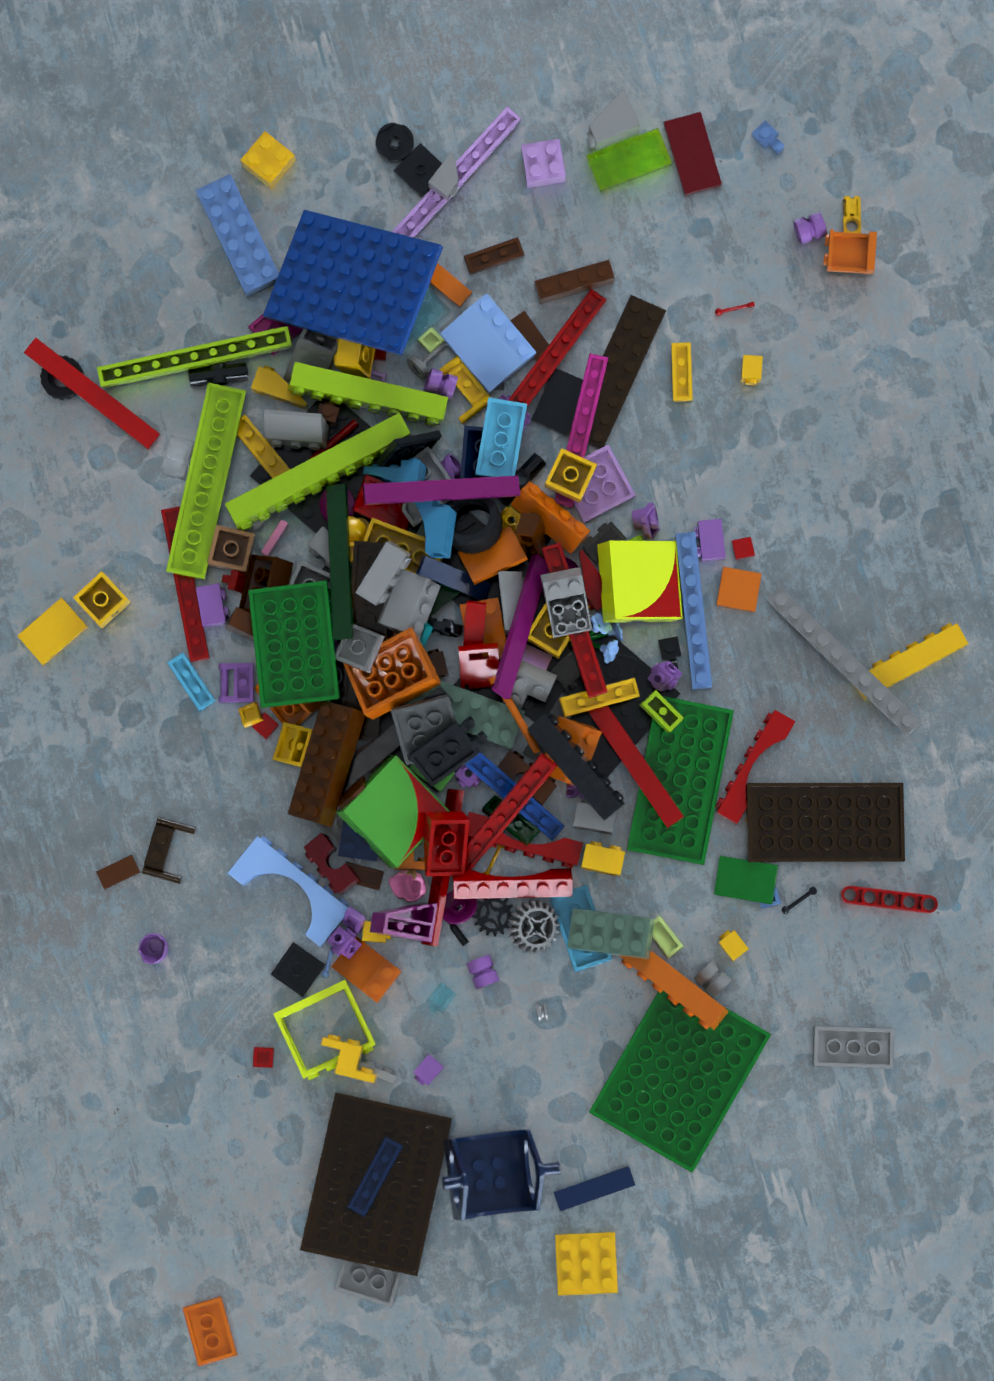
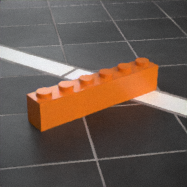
[620,951,729,1030]

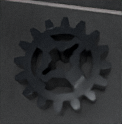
[472,898,515,937]

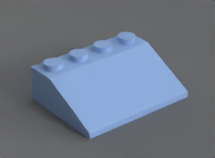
[439,294,537,393]

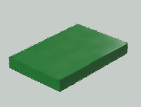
[714,856,779,904]

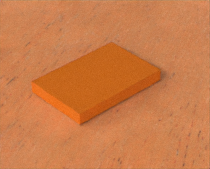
[457,526,528,585]
[182,1296,237,1366]

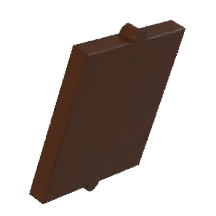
[339,775,365,810]

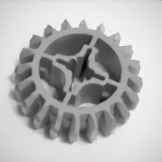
[507,900,561,954]

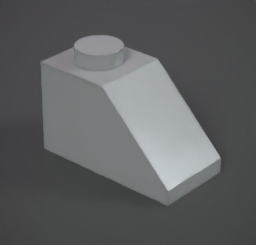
[428,152,459,200]

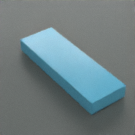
[167,652,216,712]

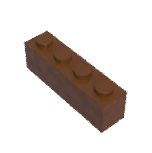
[534,260,615,304]

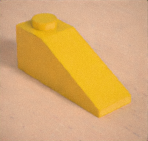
[251,365,308,410]

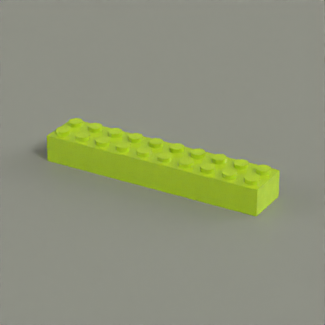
[225,413,411,531]

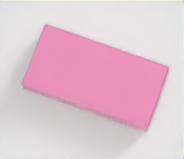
[261,520,289,556]

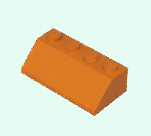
[511,482,590,554]

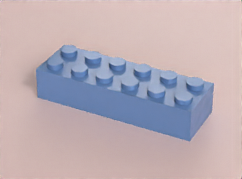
[195,174,279,298]

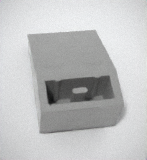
[283,329,338,381]
[541,567,592,638]

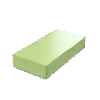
[652,915,684,959]

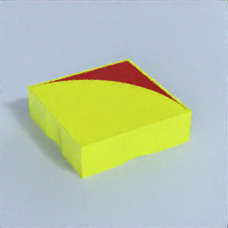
[597,541,683,623]

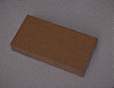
[96,855,141,890]
[346,861,384,890]

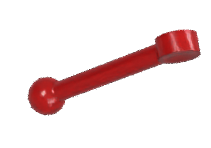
[715,302,755,316]

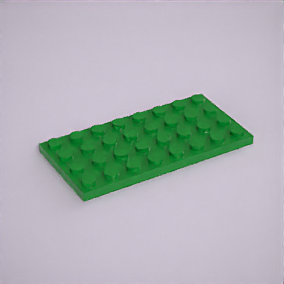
[626,696,734,865]

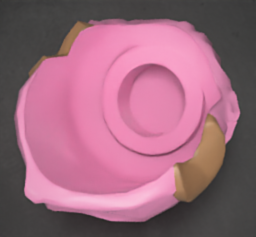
[388,869,427,902]

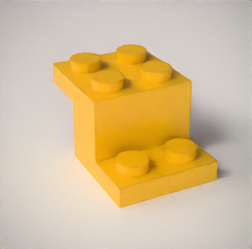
[272,722,313,768]
[321,1034,377,1083]

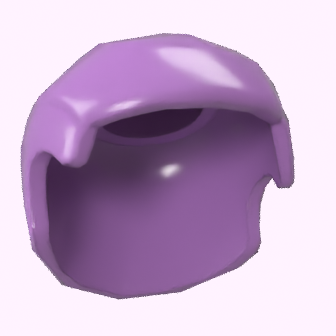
[138,933,169,964]

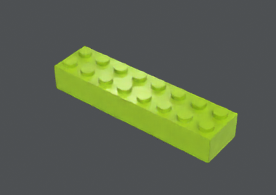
[288,362,448,427]

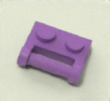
[218,663,254,703]

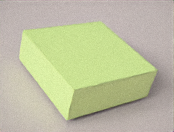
[417,327,444,354]

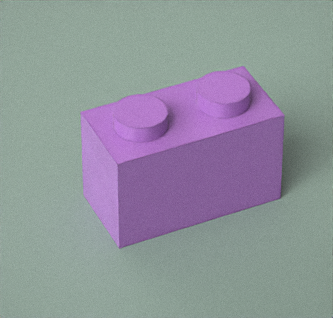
[694,519,726,562]
[196,583,230,628]

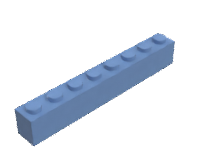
[674,532,712,691]

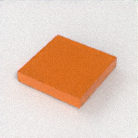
[716,567,762,612]

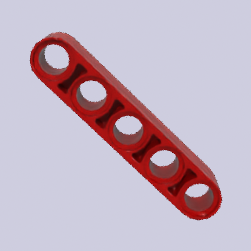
[839,886,938,914]

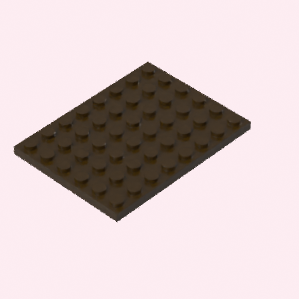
[300,1093,452,1276]

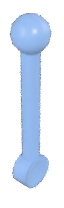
[321,945,333,978]

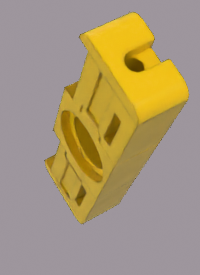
[842,196,861,233]

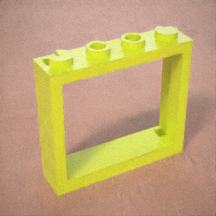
[273,980,376,1081]

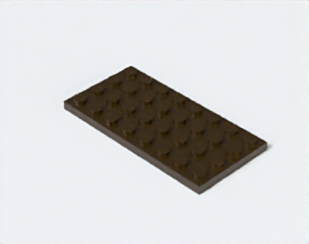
[746,783,905,862]

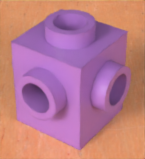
[647,661,682,692]
[455,765,481,788]
[327,926,362,960]

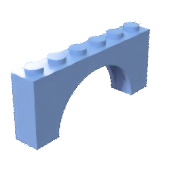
[228,836,350,947]

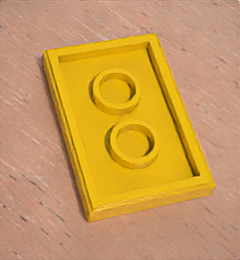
[17,597,88,666]

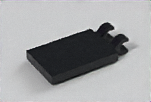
[408,716,488,787]

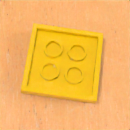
[555,1232,618,1296]

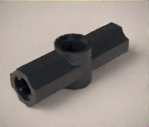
[188,362,249,387]
[497,452,547,507]

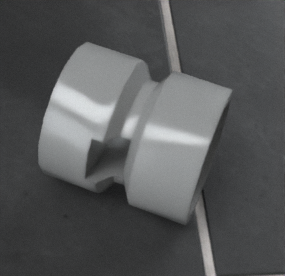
[694,960,731,998]

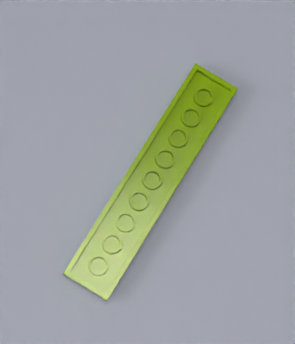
[166,382,246,580]

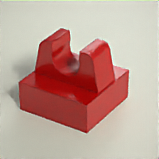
[221,570,246,594]

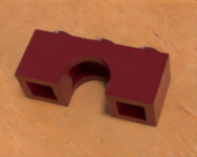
[303,832,361,895]

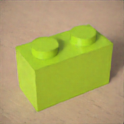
[640,690,684,733]

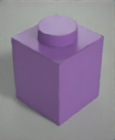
[413,1054,444,1086]

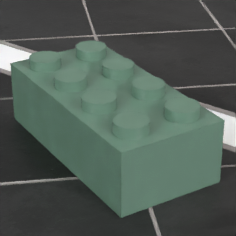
[567,908,654,959]

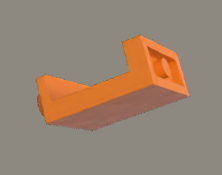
[823,229,877,274]

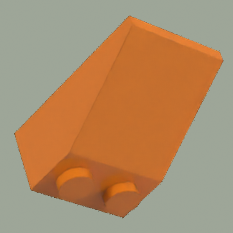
[460,597,506,660]
[331,936,402,1003]

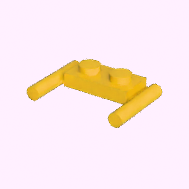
[439,356,491,424]

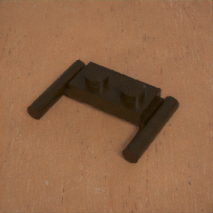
[142,817,196,884]

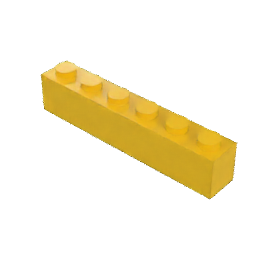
[856,623,969,701]

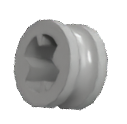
[536,1003,549,1022]

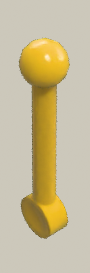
[483,845,504,875]

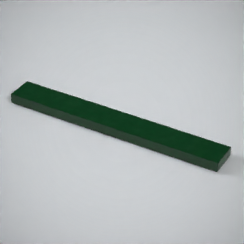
[326,484,354,641]

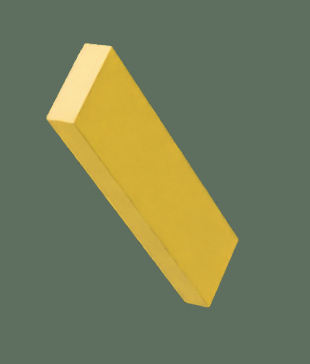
[237,414,290,479]
[559,678,640,717]

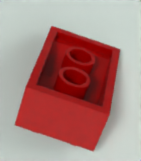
[423,811,470,876]

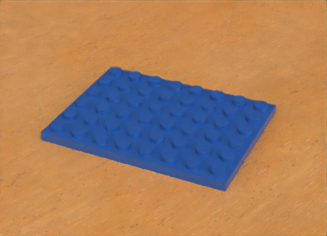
[263,210,443,355]

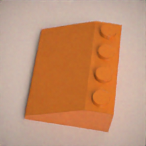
[343,627,441,720]

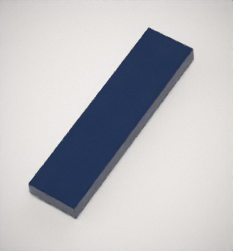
[416,555,492,601]
[347,1136,403,1217]
[554,1166,635,1211]

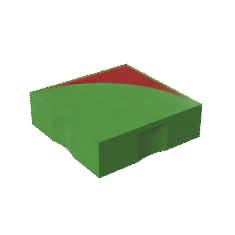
[336,755,449,868]

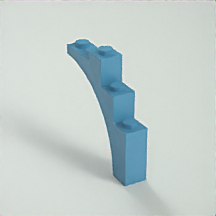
[363,458,457,558]

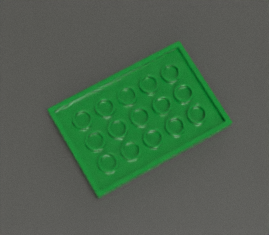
[248,581,340,708]

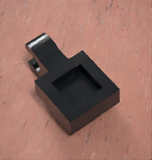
[658,636,681,669]

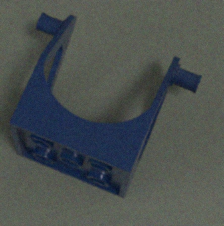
[442,1129,561,1221]

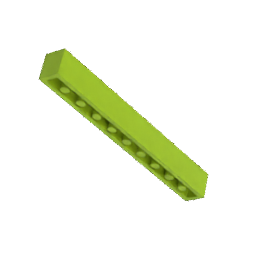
[97,326,293,389]

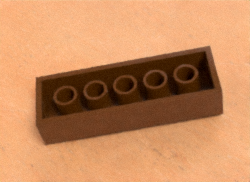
[287,701,365,827]

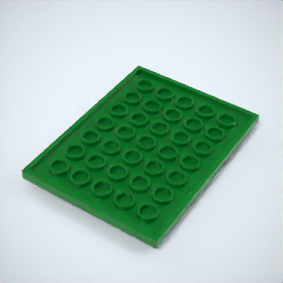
[589,991,771,1173]

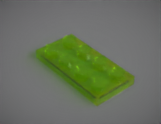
[586,128,672,192]

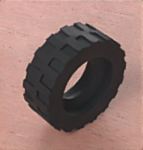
[40,355,84,400]

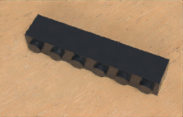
[527,713,625,821]

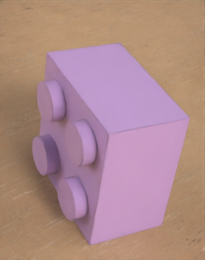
[521,139,566,188]

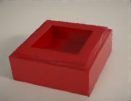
[731,537,755,560]
[251,712,279,740]
[253,1047,274,1068]

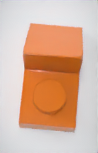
[394,849,425,870]

